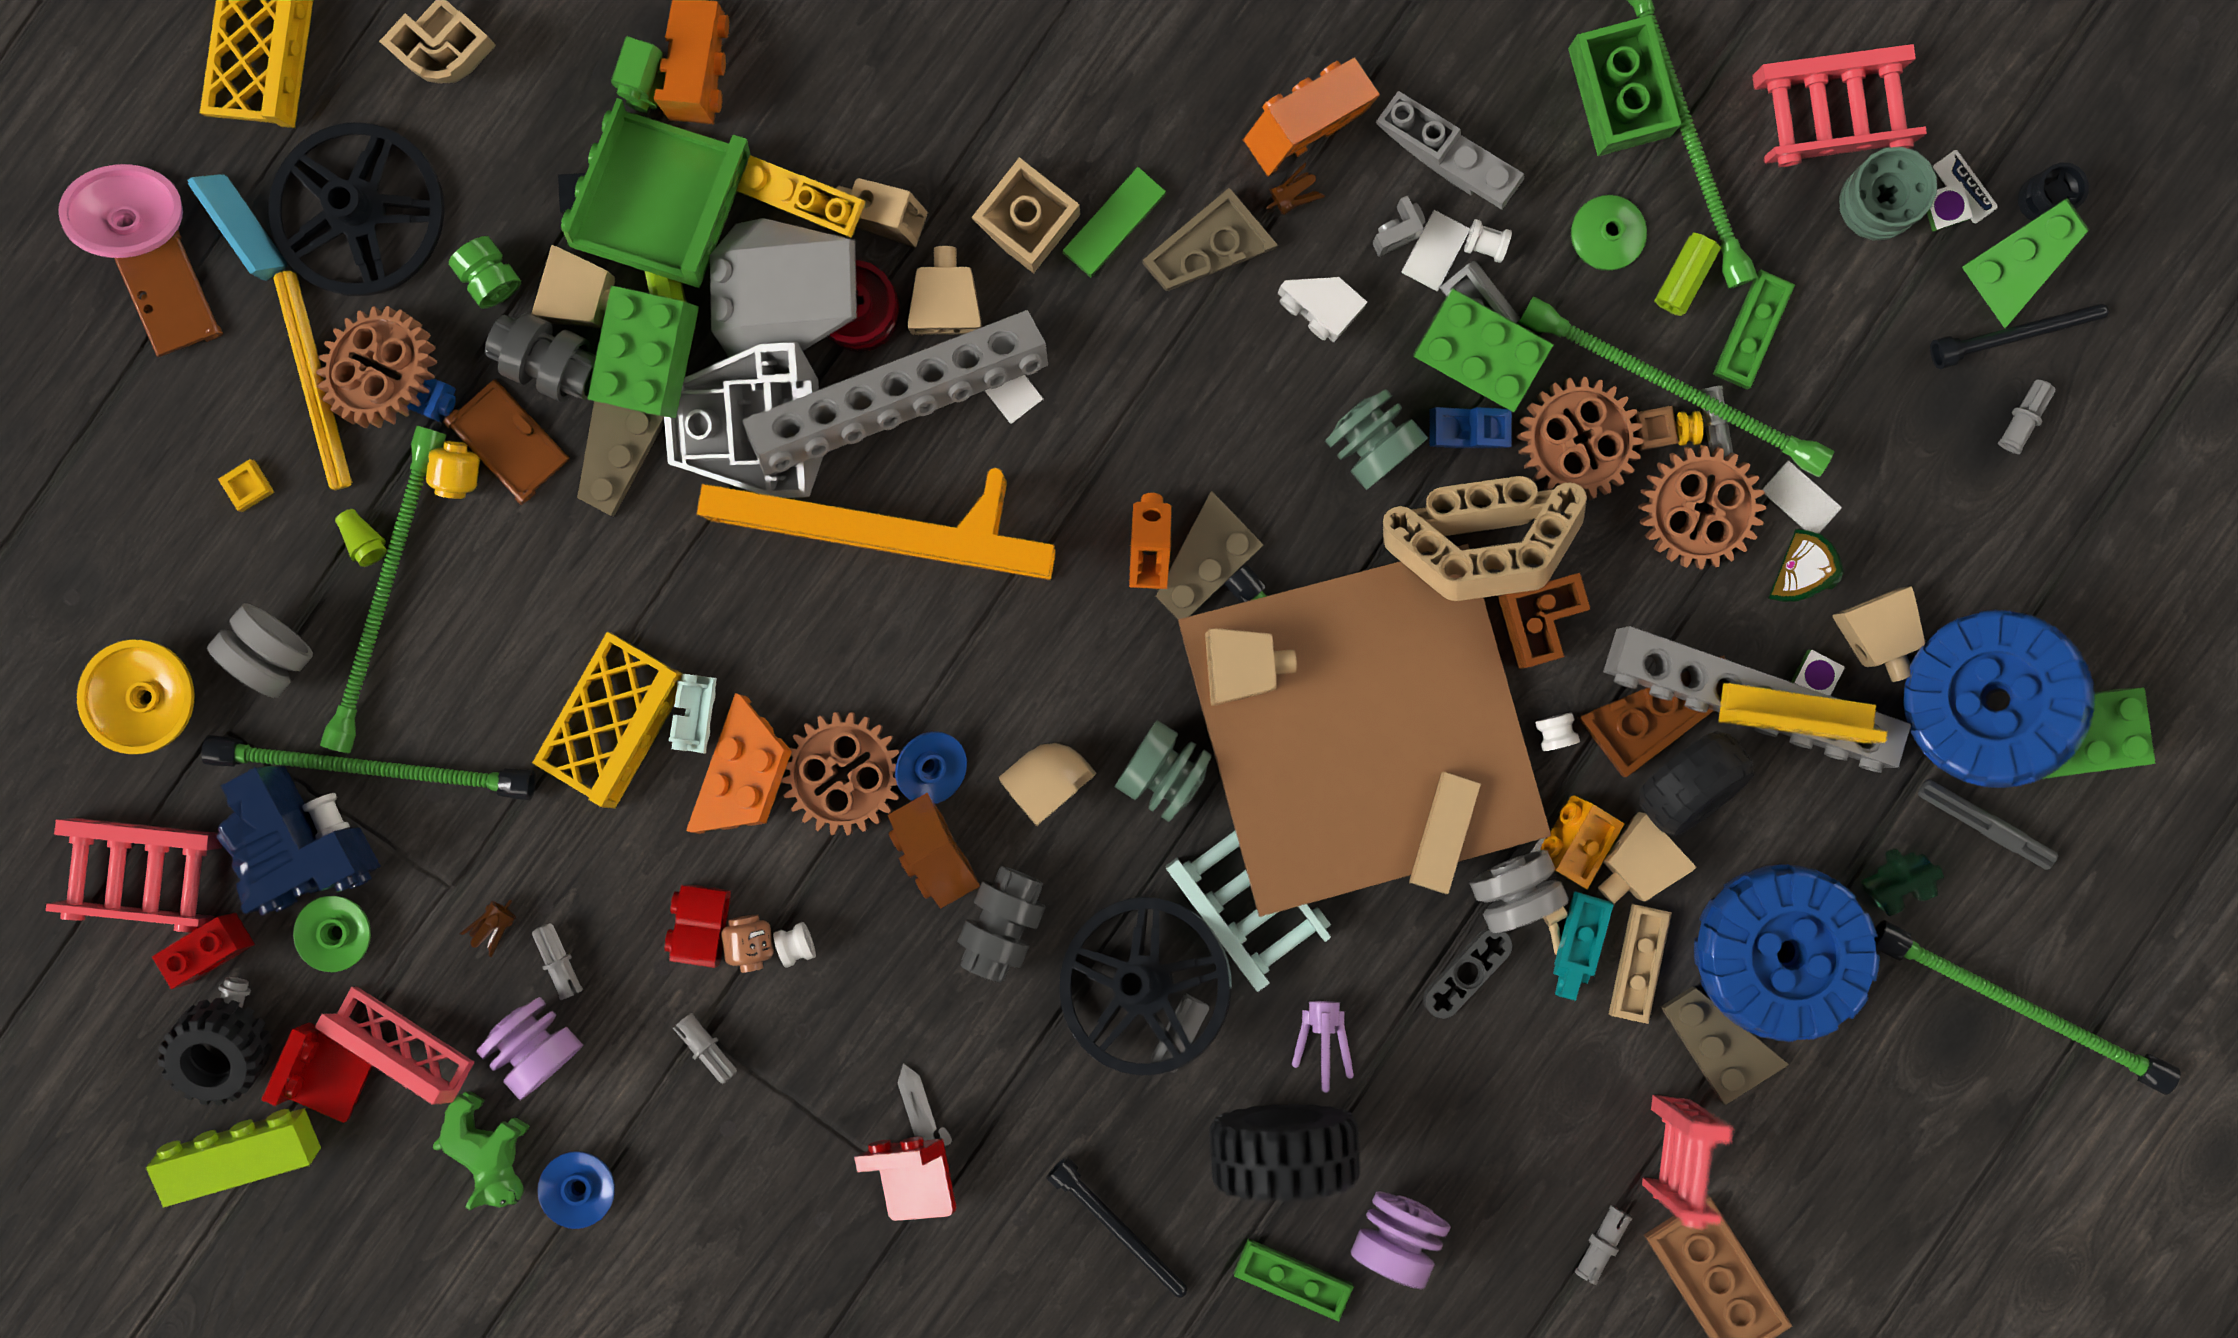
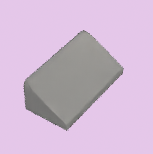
[1440,261,1520,323]
[1151,993,1209,1073]

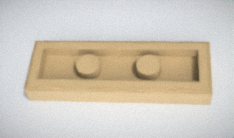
[1409,772,1481,894]
[1609,904,1672,1024]

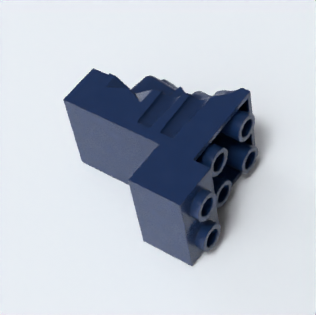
[216,766,381,916]

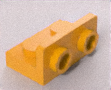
[1541,795,1624,889]

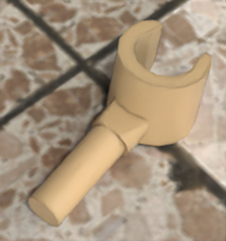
[1543,906,1568,955]

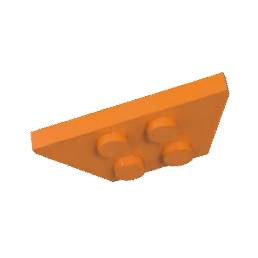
[686,693,792,834]

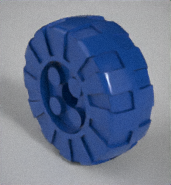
[1904,610,2095,788]
[1694,865,1880,1042]

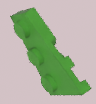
[1962,198,2089,329]

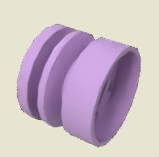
[477,997,583,1101]
[1350,1191,1451,1289]

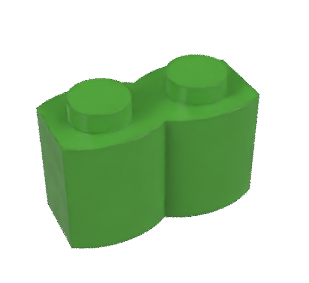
[611,36,666,113]

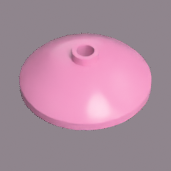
[59,164,183,258]

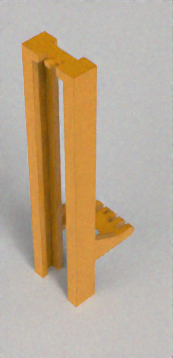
[697,468,1056,580]

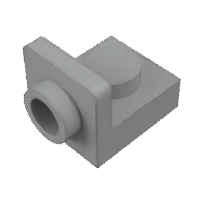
[1372,196,1425,257]

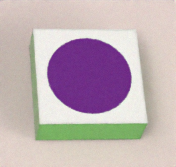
[1927,182,1973,232]
[1791,649,1845,696]

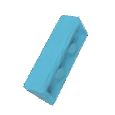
[187,174,287,281]

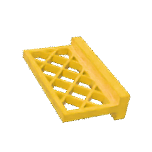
[200,0,313,128]
[532,632,683,809]

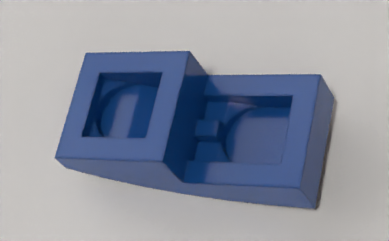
[1429,407,1512,448]

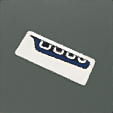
[1933,150,1998,224]

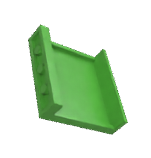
[561,98,750,288]

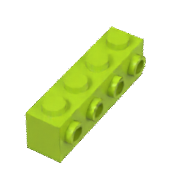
[146,1108,321,1208]

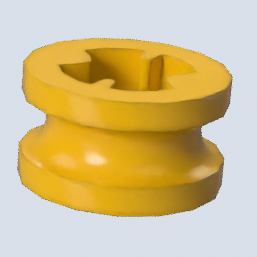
[1676,411,1703,446]

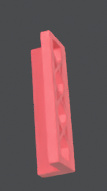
[315,987,475,1105]

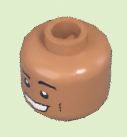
[721,914,774,973]

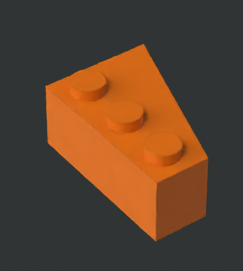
[654,0,729,124]
[1243,57,1380,177]

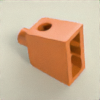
[1129,493,1171,589]

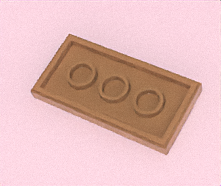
[1644,1195,1793,1338]

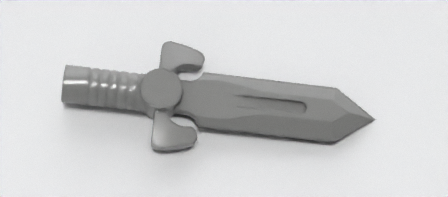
[898,1063,952,1146]

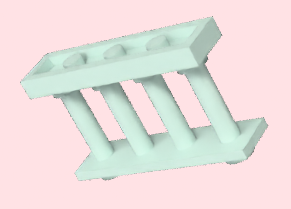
[1165,831,1331,992]

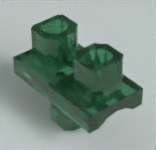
[1861,848,1944,916]

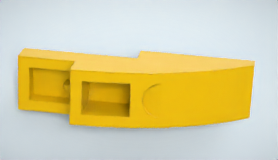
[736,155,866,238]

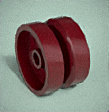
[828,260,901,352]

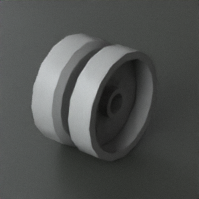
[207,603,313,698]
[1469,850,1569,933]

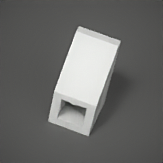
[1277,277,1367,342]

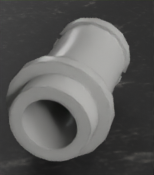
[218,977,251,1008]

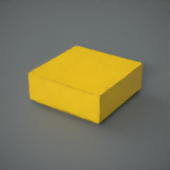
[218,459,274,512]

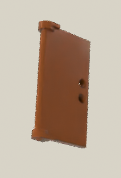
[114,230,223,357]
[443,379,570,505]

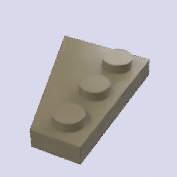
[1142,188,1278,292]
[577,401,664,517]
[1156,491,1263,620]
[1660,986,1789,1105]

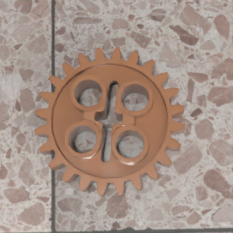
[316,306,437,428]
[1517,377,1644,500]
[1638,445,1766,569]
[781,712,901,835]

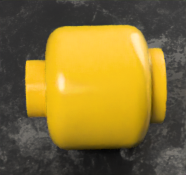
[426,441,480,499]

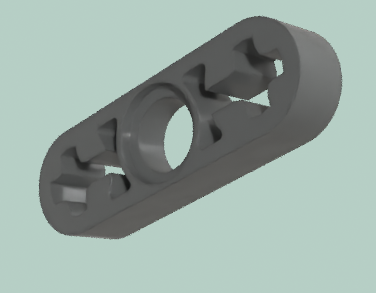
[1423,928,1512,1019]

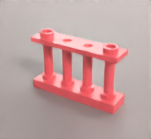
[1752,44,1927,167]
[46,818,222,932]
[1642,1095,1732,1228]

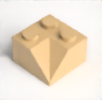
[972,157,1080,273]

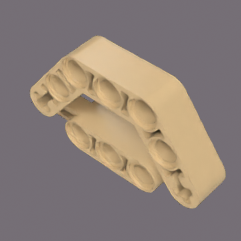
[1383,476,1587,601]

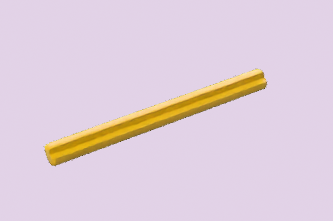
[273,271,352,490]

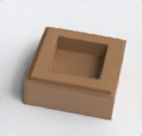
[1633,406,1679,451]

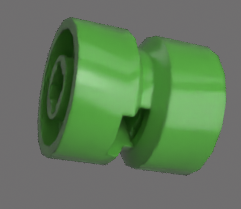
[449,236,521,309]

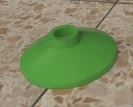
[1571,195,1647,271]
[293,896,371,972]

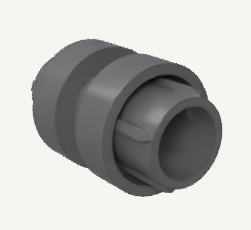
[485,312,596,402]
[957,866,1046,983]

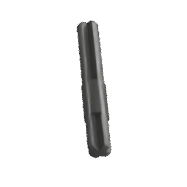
[1918,779,2058,870]

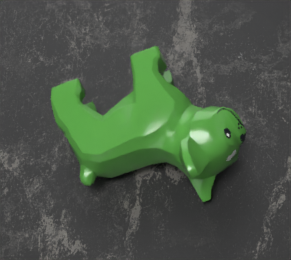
[433,1091,530,1210]

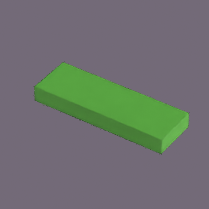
[1063,167,1166,278]
[1713,270,1795,389]
[1233,1238,1354,1322]

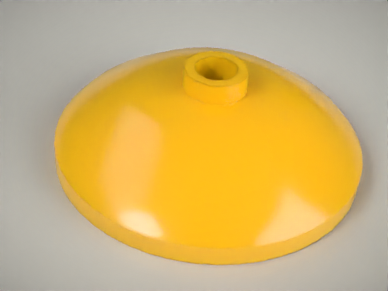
[77,640,195,754]

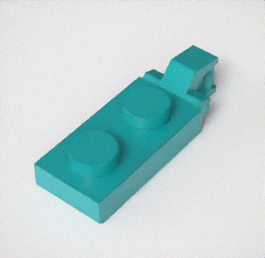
[1553,891,1614,1001]

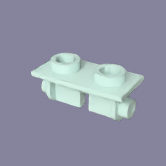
[669,674,717,754]

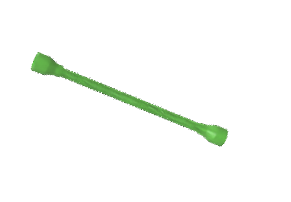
[1627,0,1758,289]
[1519,296,1834,477]
[320,426,446,753]

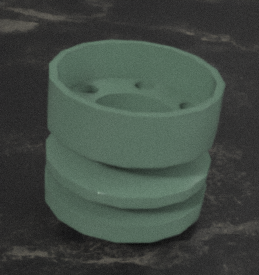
[1839,147,1937,240]
[1325,389,1428,490]
[1114,720,1212,822]

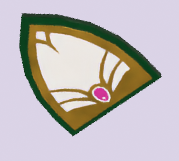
[1768,529,1844,602]

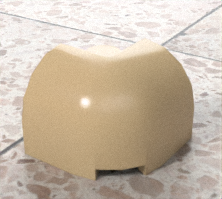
[379,0,496,84]
[999,743,1097,825]

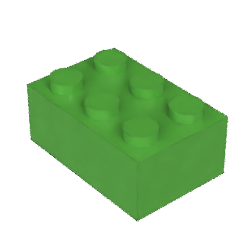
[1568,15,1681,156]
[588,286,699,419]
[1414,287,1553,412]
[2042,688,2155,779]

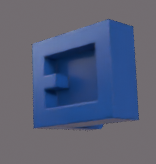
[407,379,456,423]

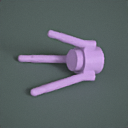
[1292,1001,1354,1092]

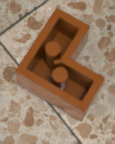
[1498,573,1590,669]
[888,793,980,909]

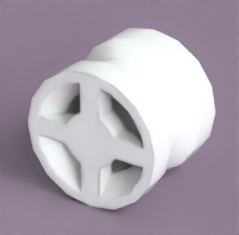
[1535,712,1580,751]
[773,922,816,968]

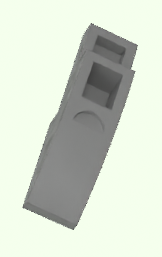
[1376,91,1524,209]

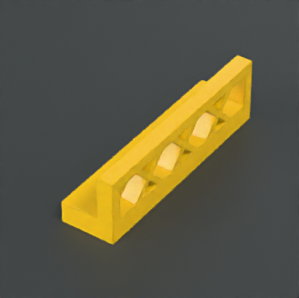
[1719,683,1887,744]

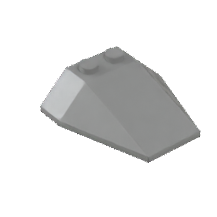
[710,218,857,358]
[664,342,824,498]

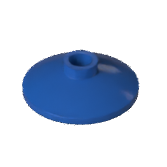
[895,731,967,804]
[538,1151,615,1229]

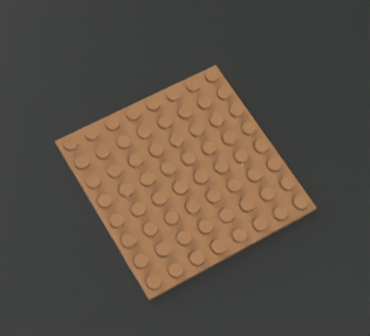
[1178,544,1551,917]

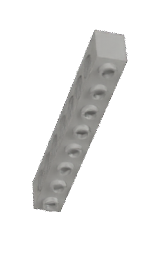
[743,310,1048,476]
[1603,626,1911,773]

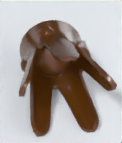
[1266,162,1325,215]
[459,900,516,957]

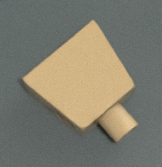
[836,178,928,247]
[531,245,615,328]
[908,246,982,335]
[1832,586,1925,682]
[1205,629,1296,706]
[1598,812,1696,904]

